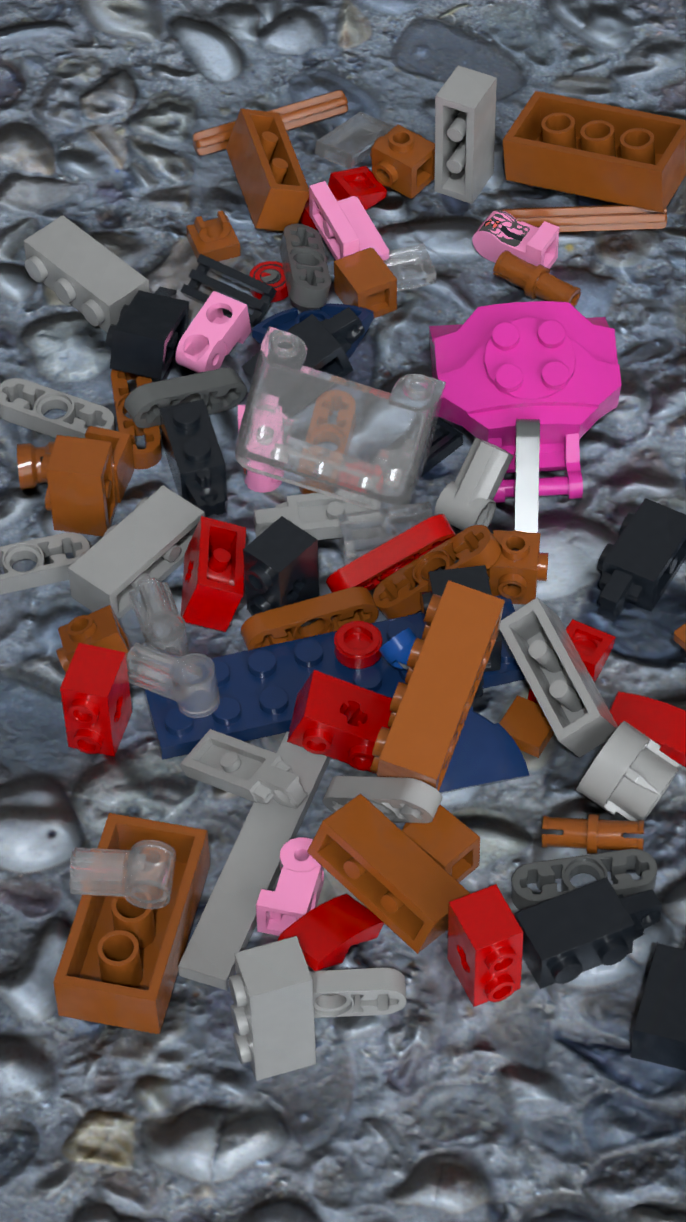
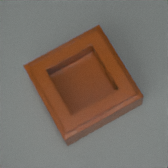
[499,695,554,758]

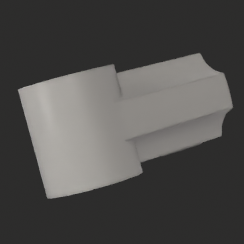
[435,438,514,531]

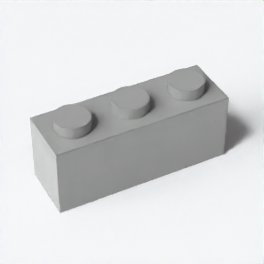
[434,65,497,204]
[24,215,150,333]
[68,485,205,620]
[499,597,618,758]
[228,936,316,1081]

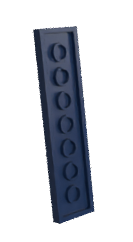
[140,595,526,760]

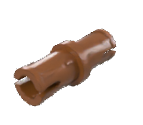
[493,250,581,307]
[542,814,645,854]

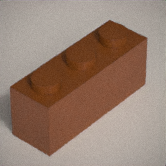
[226,108,309,231]
[307,794,471,954]

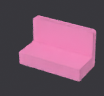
[309,181,389,261]

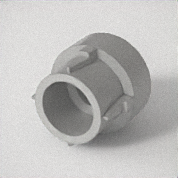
[576,721,679,821]

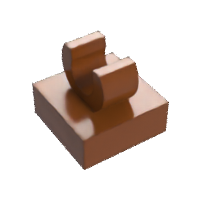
[186,211,241,262]

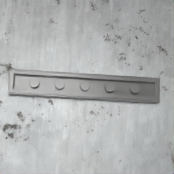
[178,731,331,990]

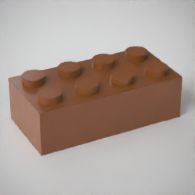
[503,91,686,213]
[370,580,505,791]
[53,813,210,1034]

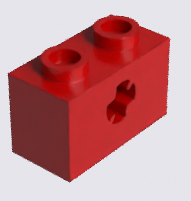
[180,516,246,632]
[60,643,132,757]
[287,670,392,774]
[447,884,524,1007]

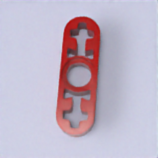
[326,514,456,593]

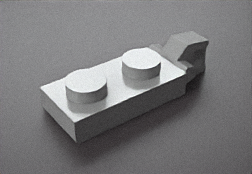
[254,487,385,540]
[180,729,308,809]

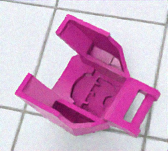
[429,301,622,503]

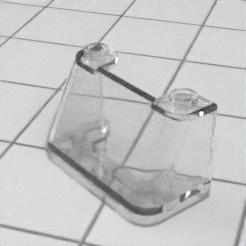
[235,326,446,514]

